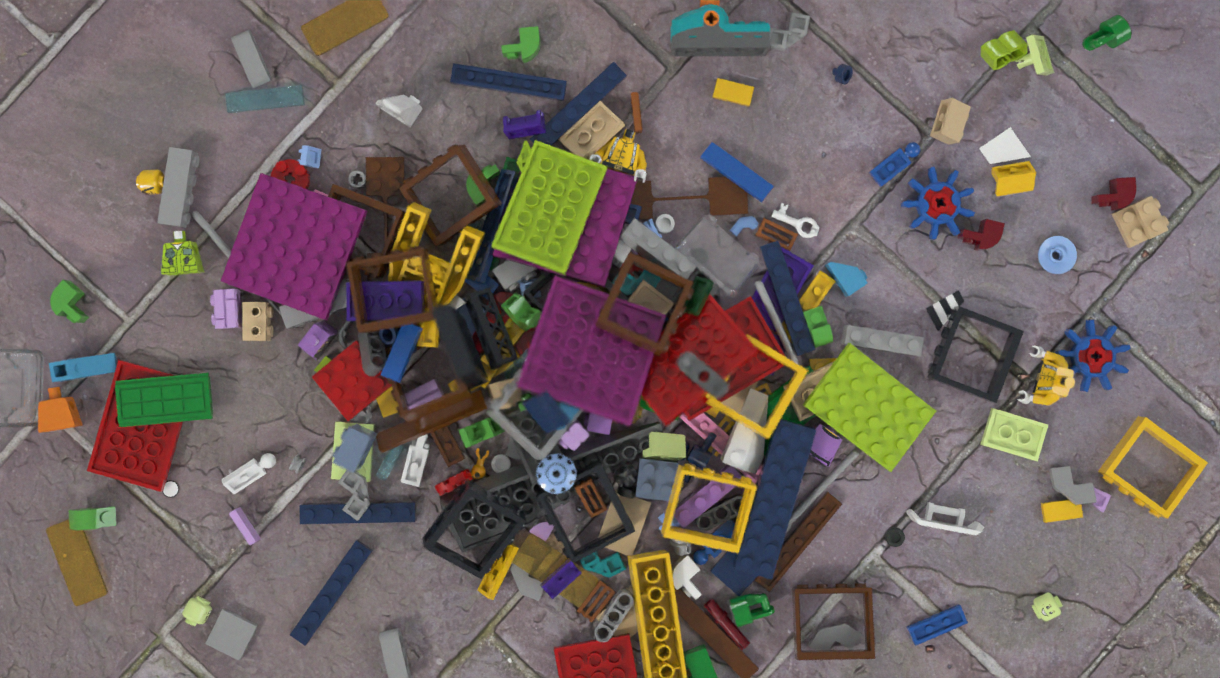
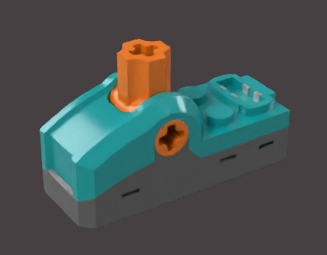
[671,0,770,57]

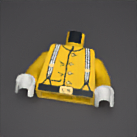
[589,129,647,183]
[1017,345,1075,405]

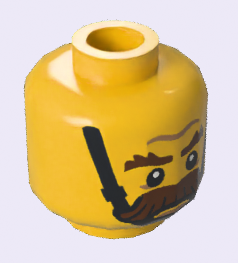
[136,169,165,195]

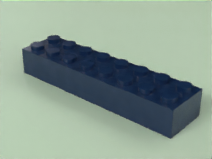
[733,418,817,580]

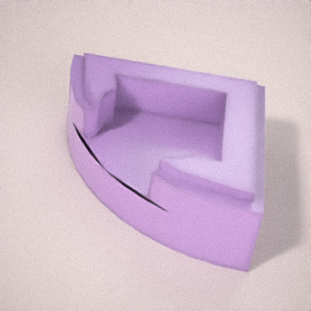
[1092,488,1111,513]
[529,522,554,541]

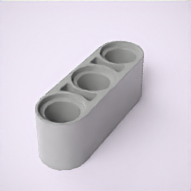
[231,30,272,88]
[594,589,633,642]
[379,628,412,678]

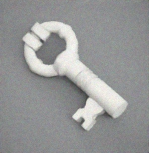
[771,203,820,238]

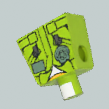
[161,231,204,276]

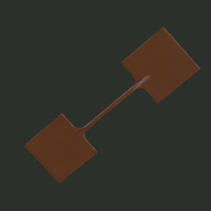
[366,157,405,282]
[630,177,748,220]

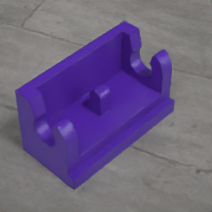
[503,110,546,140]
[540,559,581,599]

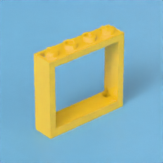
[705,334,808,439]
[1098,416,1208,519]
[661,463,757,553]

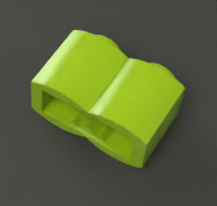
[981,30,1028,70]

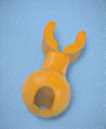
[471,448,489,479]

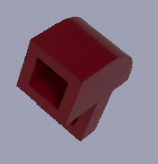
[1091,177,1136,211]
[957,219,1005,251]

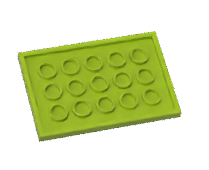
[492,140,608,275]
[803,343,936,472]

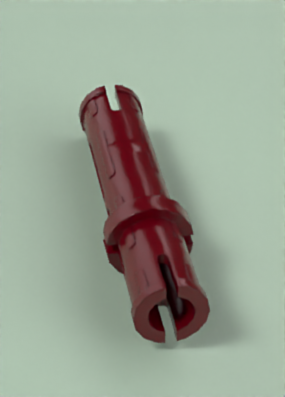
[704,598,750,650]

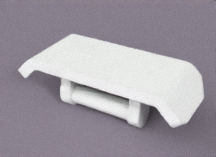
[906,502,984,535]

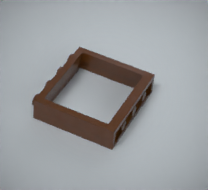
[399,144,502,247]
[328,184,406,279]
[347,246,437,333]
[595,252,694,356]
[385,334,473,423]
[792,583,875,660]

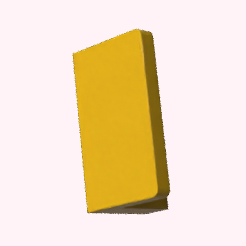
[991,161,1036,196]

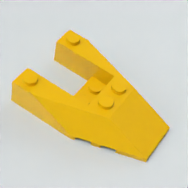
[388,202,485,327]

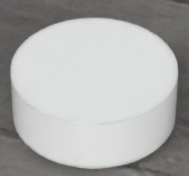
[655,214,675,234]
[491,454,511,473]

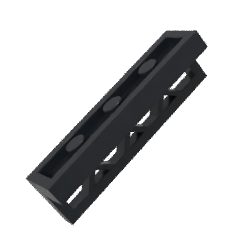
[464,288,518,370]

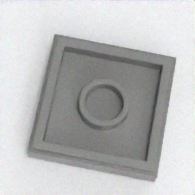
[205,608,258,661]

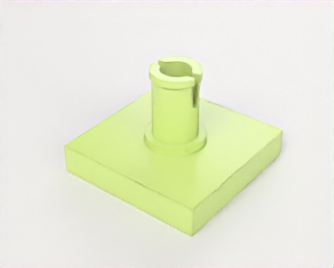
[1016,35,1054,75]

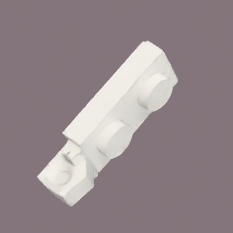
[401,434,430,487]

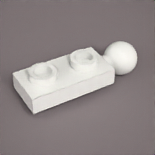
[221,453,276,494]

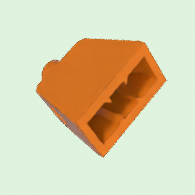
[38,387,83,433]

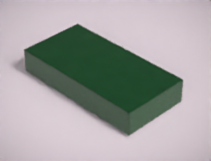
[683,276,714,316]

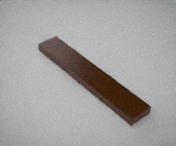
[376,390,488,453]
[755,491,842,592]
[675,588,759,678]

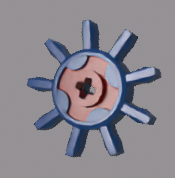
[901,167,975,240]
[1055,320,1131,392]

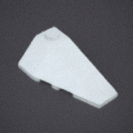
[375,95,423,128]
[720,388,768,474]

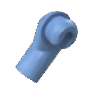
[730,216,758,236]

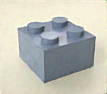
[332,424,378,473]
[635,457,679,501]

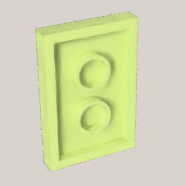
[980,408,1048,462]
[331,421,375,482]

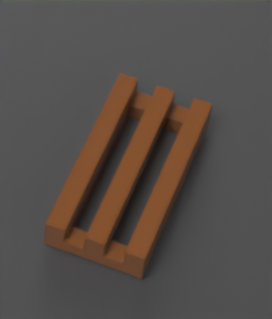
[630,92,643,134]
[755,218,798,252]
[574,476,608,518]
[577,580,615,622]

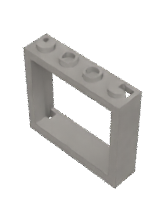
[486,369,583,460]

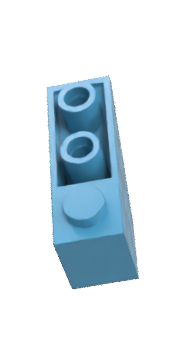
[49,353,117,382]

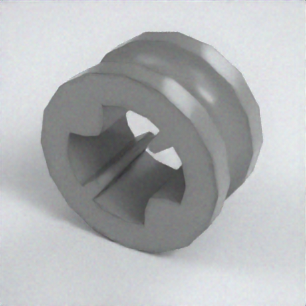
[348,171,366,189]
[289,454,306,474]

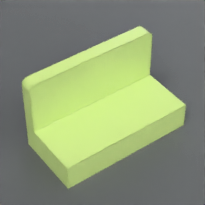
[643,432,686,461]

